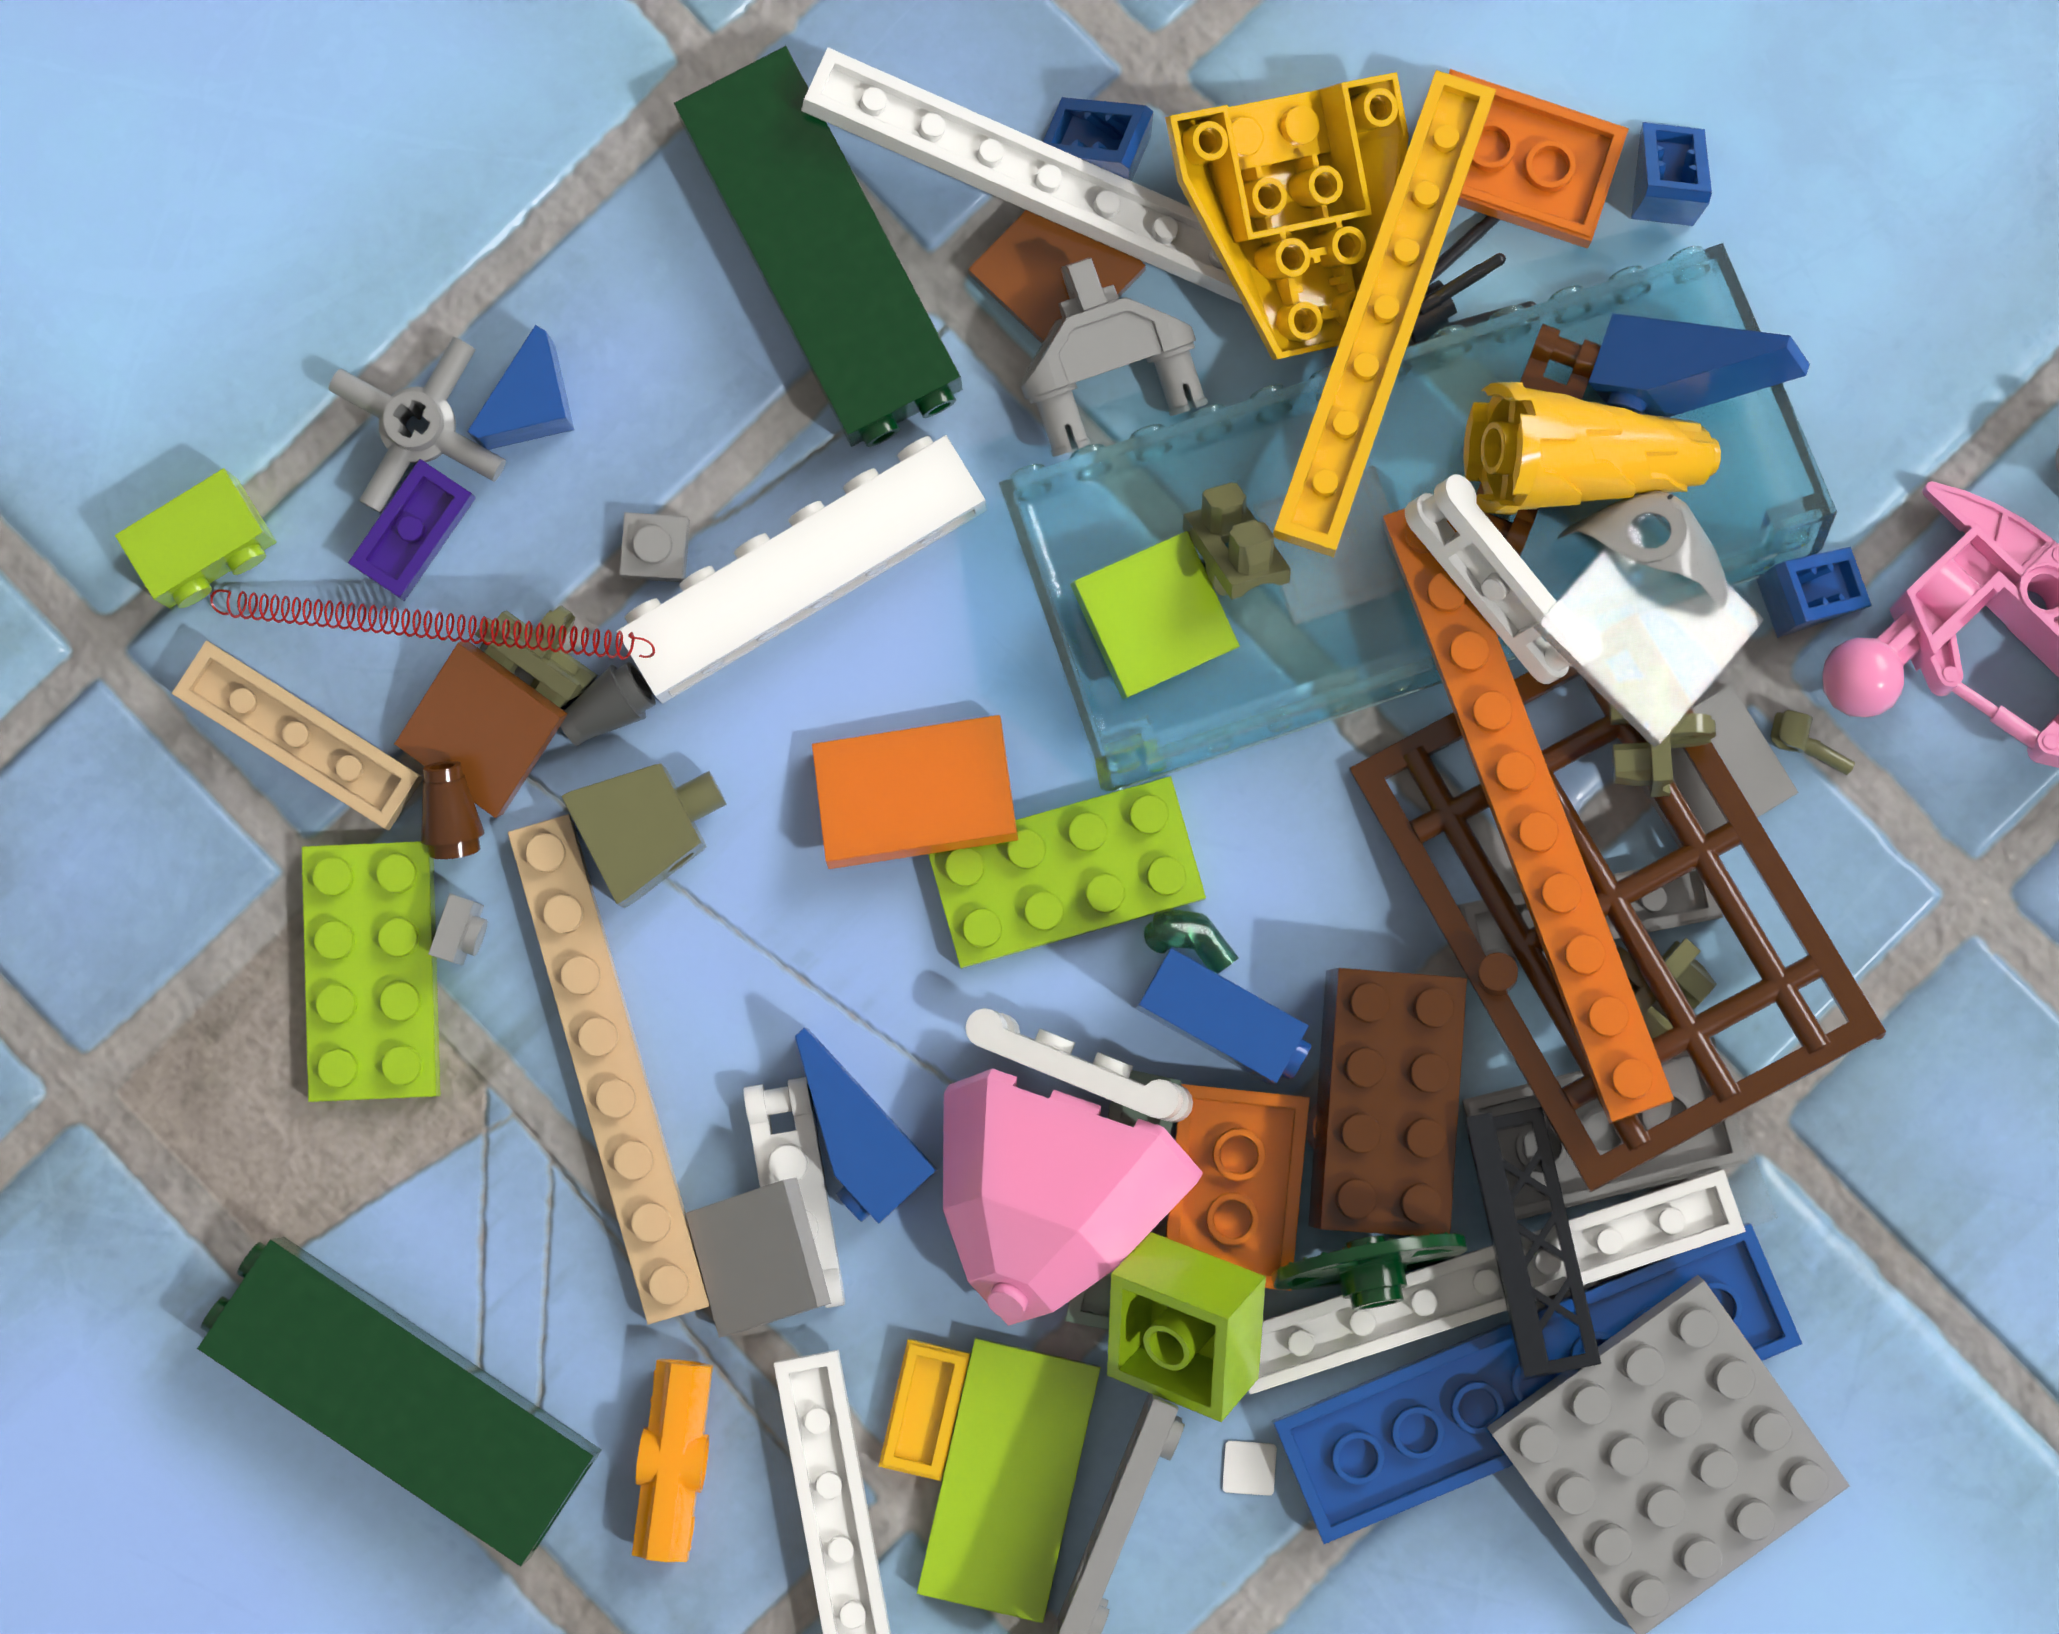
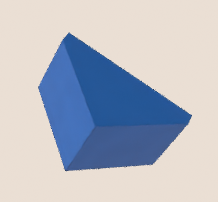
[1043,97,1154,181]
[1631,122,1712,226]
[467,325,574,450]
[1756,547,1872,638]

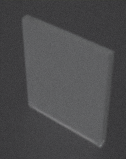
[1533,513,1764,747]

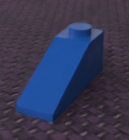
[1589,313,1810,417]
[795,1027,938,1224]

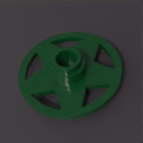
[1271,1232,1468,1310]

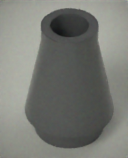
[561,662,656,746]

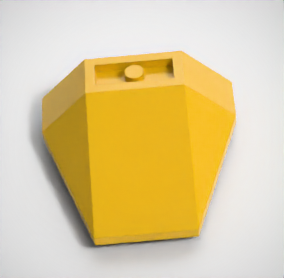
[1165,72,1409,360]

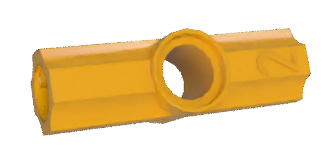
[632,1358,713,1562]

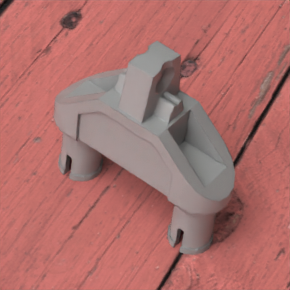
[1021,258,1208,457]

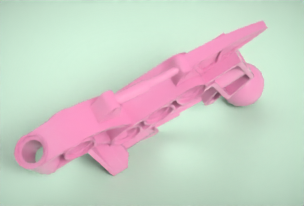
[1823,481,2059,768]

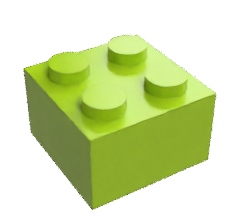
[1107,1232,1266,1422]

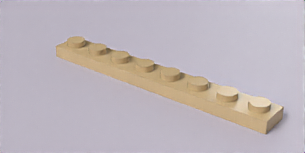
[508,814,710,1325]

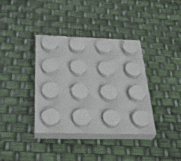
[1487,1275,1850,1634]

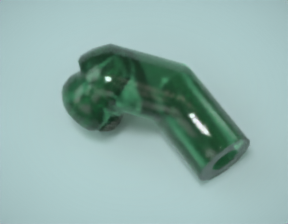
[1143,909,1239,974]

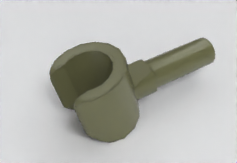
[1770,710,1855,775]

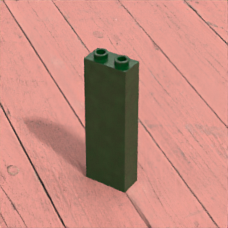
[674,46,963,447]
[197,1237,602,1567]

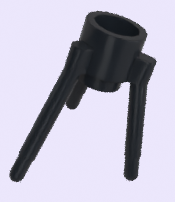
[1411,215,1537,347]

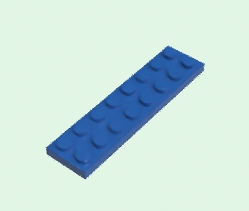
[1272,1223,1802,1544]

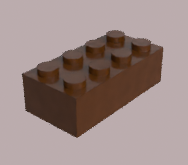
[1308,968,1467,1236]

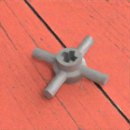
[329,337,506,513]

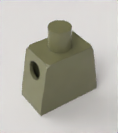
[561,763,727,908]

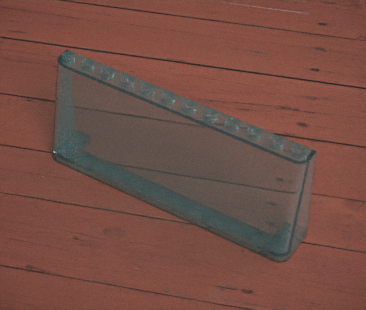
[999,243,1837,791]

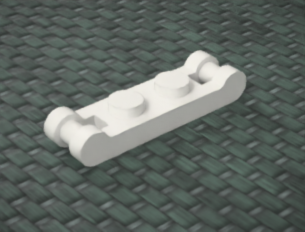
[1405,475,1599,684]
[965,1008,1193,1123]
[743,1077,845,1308]

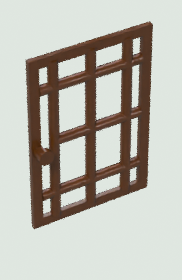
[1349,615,1886,1193]

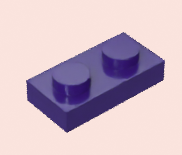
[348,459,476,601]

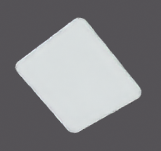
[1223,1441,1277,1496]

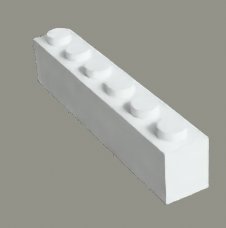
[617,435,987,704]

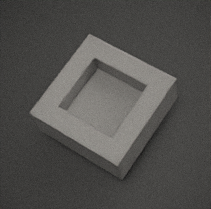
[620,512,690,582]
[428,893,488,965]

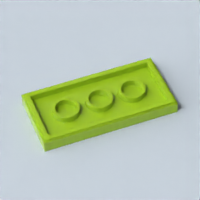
[917,1337,1101,1623]

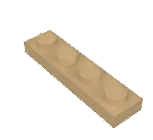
[171,640,424,830]

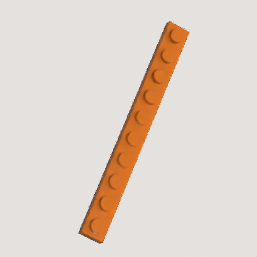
[1382,508,1675,1124]

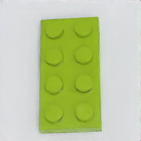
[928,776,1206,969]
[302,841,441,1102]

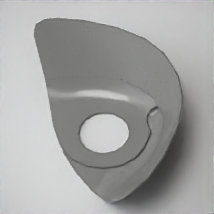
[1557,490,1728,608]

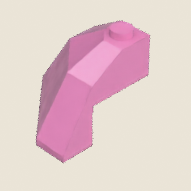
[943,1068,1203,1326]

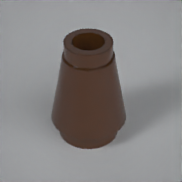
[421,761,485,859]

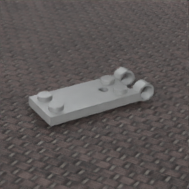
[1051,1393,1185,1634]

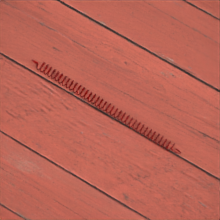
[210,589,655,660]

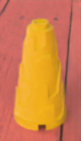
[1463,382,1721,515]

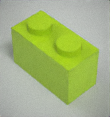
[115,468,277,609]

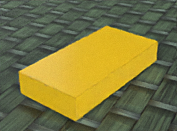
[878,1338,971,1481]

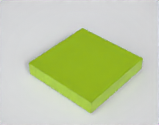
[1070,531,1240,700]

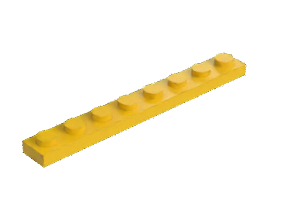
[1273,70,1496,558]

